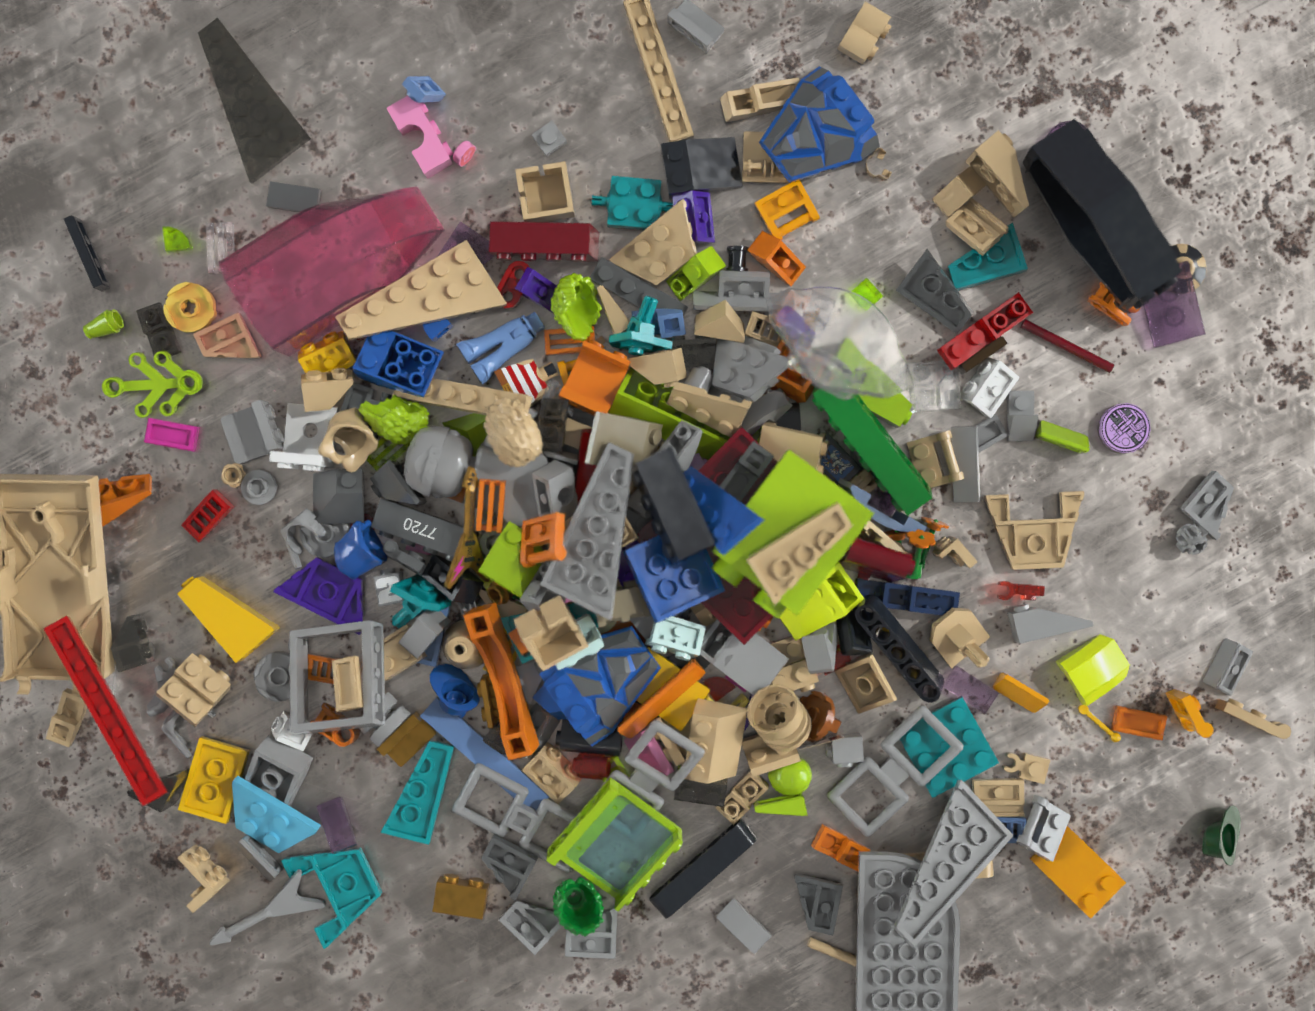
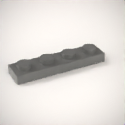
[590,257,688,316]

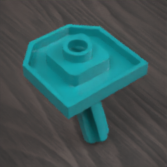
[609,296,673,356]
[390,574,452,629]

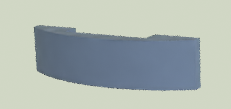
[838,478,927,532]

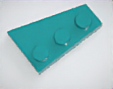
[947,222,1028,291]

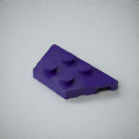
[273,557,363,635]

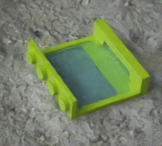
[546,777,683,912]

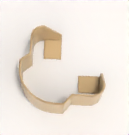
[865,148,892,180]

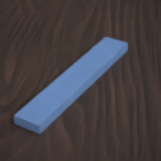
[420,696,549,810]

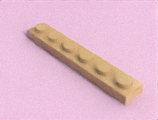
[392,378,532,415]

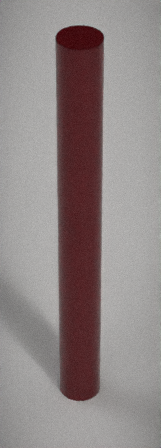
[1020,319,1115,373]

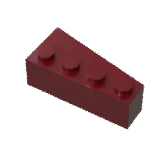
[489,222,599,262]

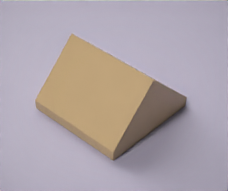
[834,654,897,714]

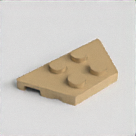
[609,199,697,285]

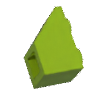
[666,246,726,301]

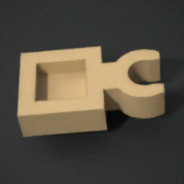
[1002,752,1050,784]

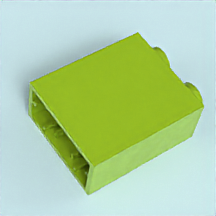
[711,449,875,619]

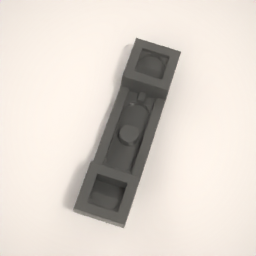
[719,441,774,502]

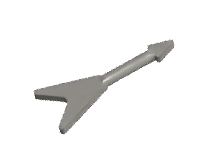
[210,869,326,945]

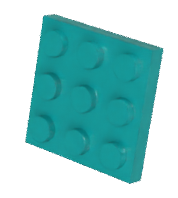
[900,695,999,798]

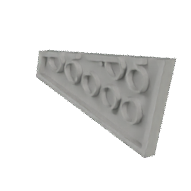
[540,442,634,620]
[893,780,1014,947]

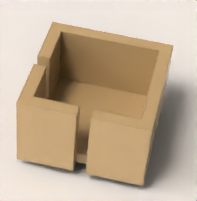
[515,161,575,222]
[514,595,589,671]

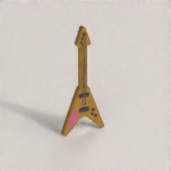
[444,466,490,589]

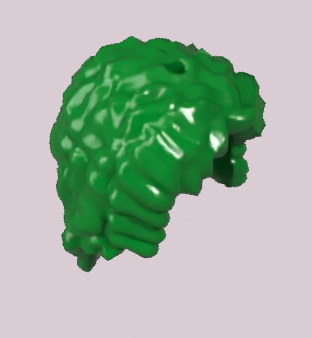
[553,877,604,937]

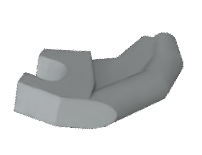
[147,656,179,717]

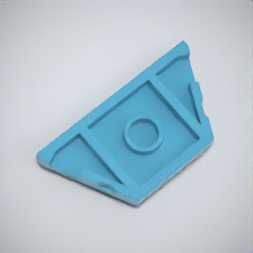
[232,776,321,853]

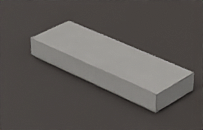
[951,426,980,502]

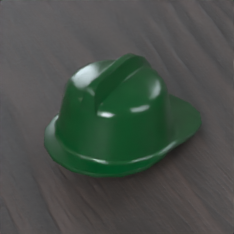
[1202,805,1241,866]

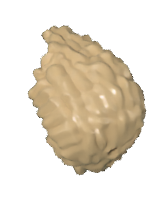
[484,397,543,467]

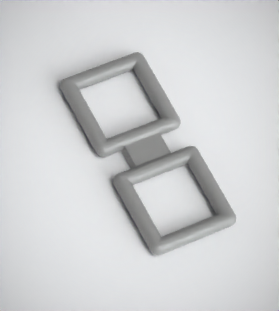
[827,705,963,837]
[592,720,705,839]
[452,763,577,872]

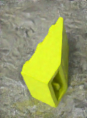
[779,562,864,640]

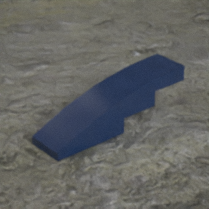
[855,578,960,616]

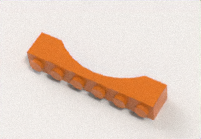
[463,602,540,760]

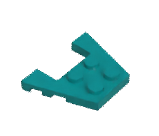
[281,847,383,949]

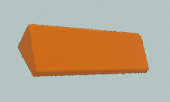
[617,659,706,739]

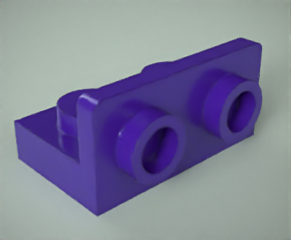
[672,190,715,244]

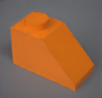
[747,231,806,287]

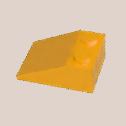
[1029,826,1126,919]

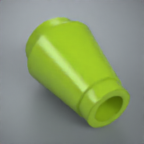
[83,309,124,339]

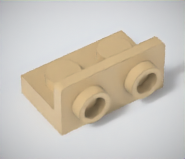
[932,536,978,568]
[742,734,801,777]
[521,742,584,804]

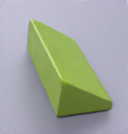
[1035,420,1090,454]

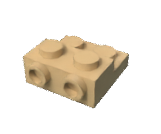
[769,636,819,692]
[156,653,231,727]

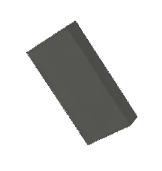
[266,181,321,215]

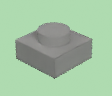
[532,121,567,157]

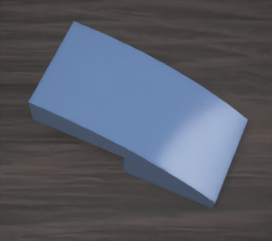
[631,309,686,339]

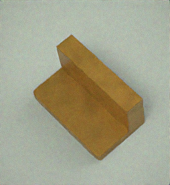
[377,711,437,767]

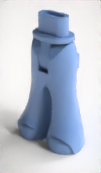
[456,311,545,385]

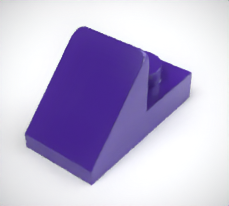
[515,267,557,313]

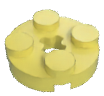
[163,282,217,333]

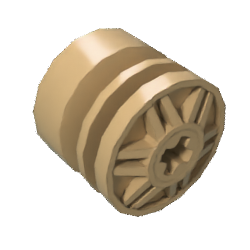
[747,684,812,752]

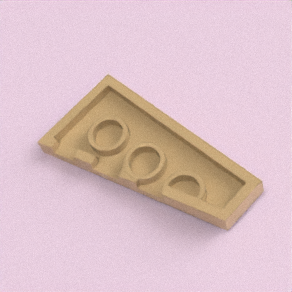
[746,502,852,605]

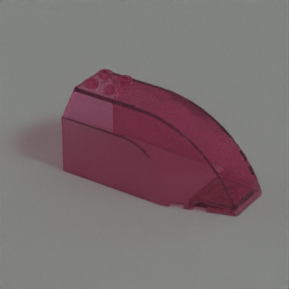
[218,187,444,356]

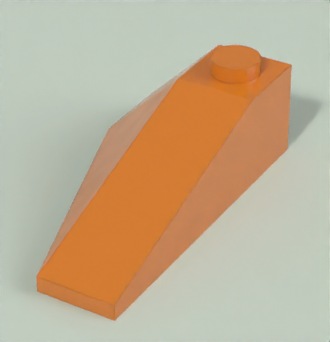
[99,474,152,527]

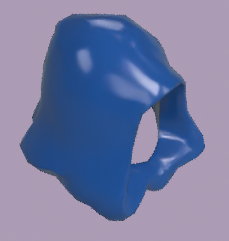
[334,520,388,580]

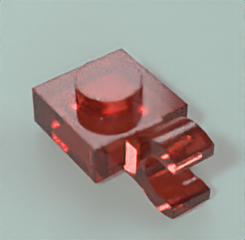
[997,581,1045,600]

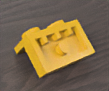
[298,331,356,373]

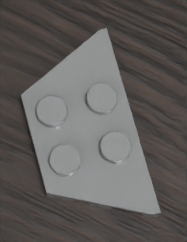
[712,339,797,402]

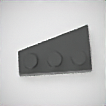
[896,249,973,334]

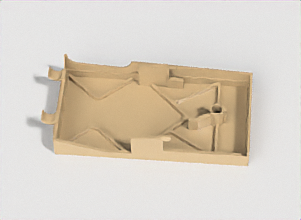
[0,474,115,696]

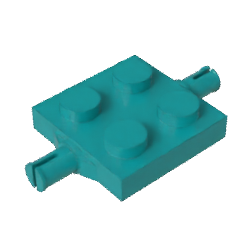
[592,176,673,230]

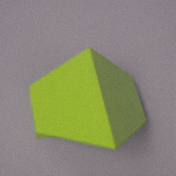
[442,413,487,457]

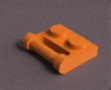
[520,512,566,568]

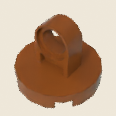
[800,691,842,742]

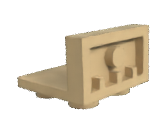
[178,844,230,913]

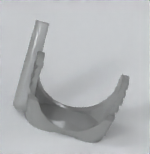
[280,508,326,569]
[162,710,216,759]

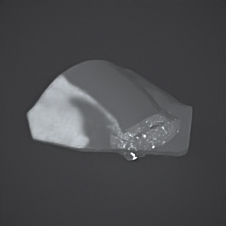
[766,287,908,400]

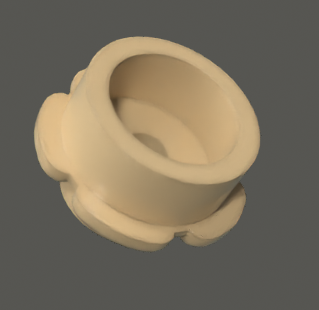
[221,463,246,488]

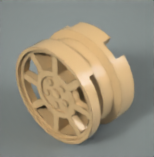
[849,468,878,493]

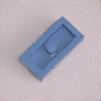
[402,76,446,103]

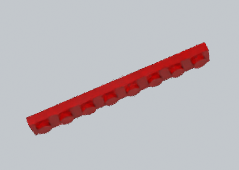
[43,615,168,806]

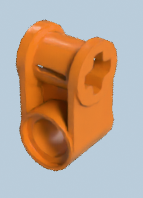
[310,703,360,747]

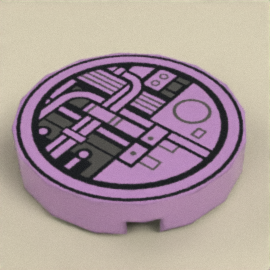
[1099,403,1151,453]

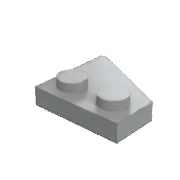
[1179,470,1234,540]
[499,900,561,955]
[565,908,617,959]

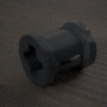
[726,246,749,271]

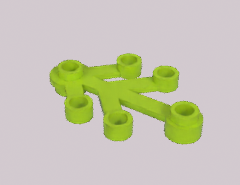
[102,351,203,418]

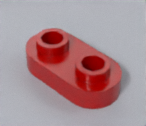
[497,261,530,309]

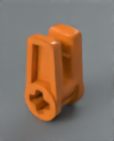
[1088,282,1141,326]

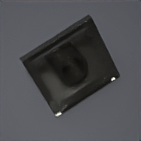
[127,768,190,813]

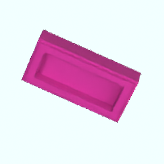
[144,418,200,452]

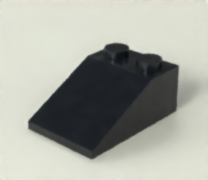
[661,137,743,200]

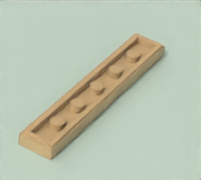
[623,0,694,142]

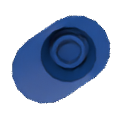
[430,664,480,719]

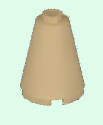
[442,620,484,670]

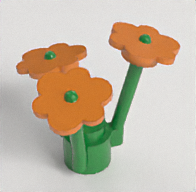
[884,517,949,579]

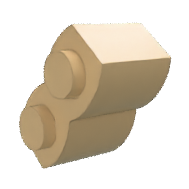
[837,1,892,65]

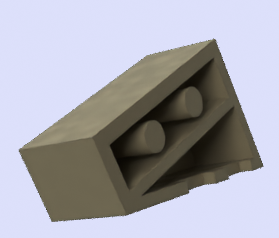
[596,579,651,627]

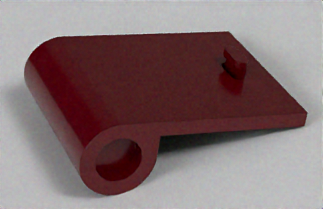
[838,537,915,583]

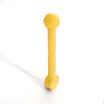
[1078,704,1121,742]

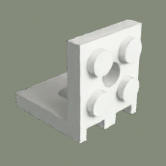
[270,403,339,472]

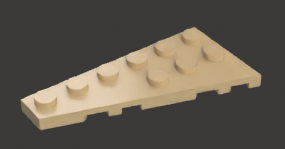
[335,240,507,340]

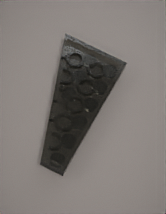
[198,17,311,184]

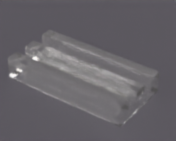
[206,222,236,274]

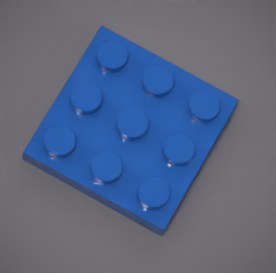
[623,536,725,623]

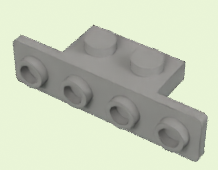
[693,271,794,313]

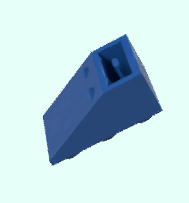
[353,330,444,398]

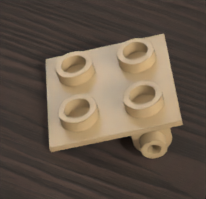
[742,132,789,183]

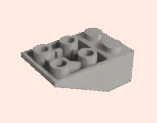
[700,619,789,696]

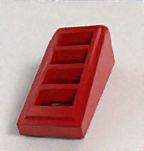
[181,489,235,543]

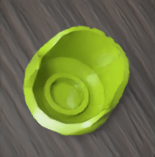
[768,758,812,796]

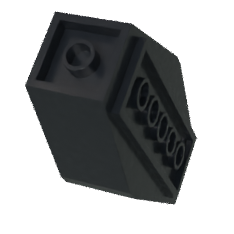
[1022,118,1182,311]

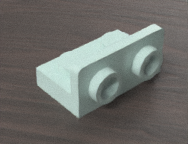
[645,616,706,661]

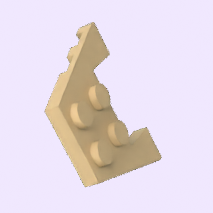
[984,491,1084,570]

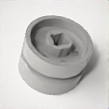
[359,692,411,747]

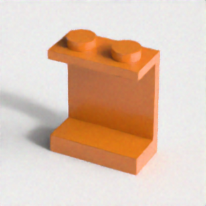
[558,340,631,416]

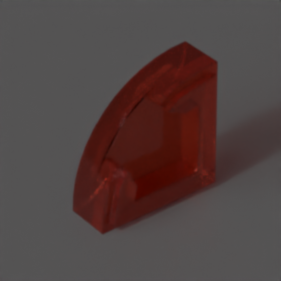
[701,676,736,702]

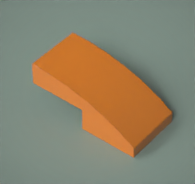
[811,824,870,871]

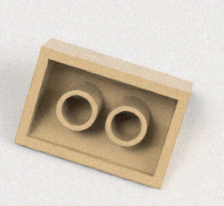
[685,698,747,784]

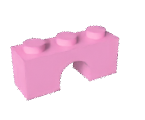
[387,96,453,179]

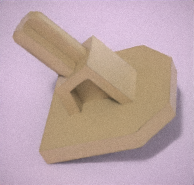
[929,608,990,669]

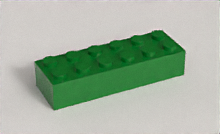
[812,369,933,516]

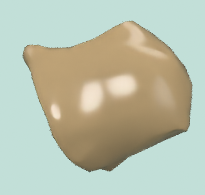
[318,408,378,473]

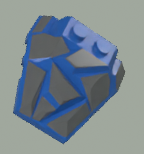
[759,66,880,183]
[534,626,661,747]

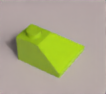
[478,521,544,598]

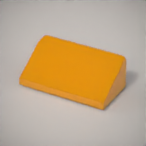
[992,672,1049,713]

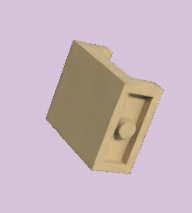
[759,421,829,474]

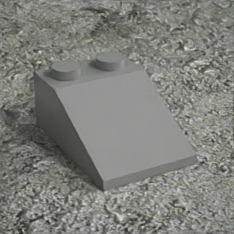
[245,735,313,806]

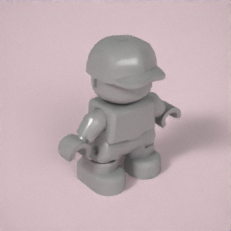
[404,408,578,555]

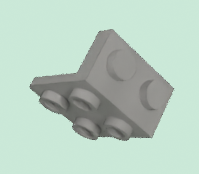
[221,400,284,464]

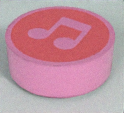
[453,141,476,167]

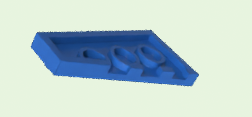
[684,466,764,555]

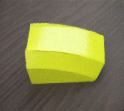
[1055,634,1130,706]

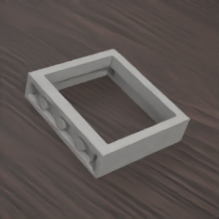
[288,620,386,734]

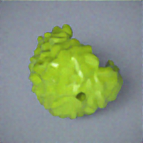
[551,273,602,341]
[359,395,430,445]

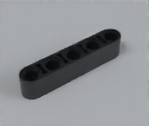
[855,595,944,703]
[649,818,758,919]

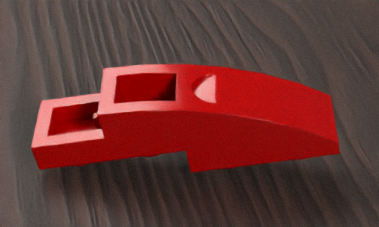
[937,292,1033,370]

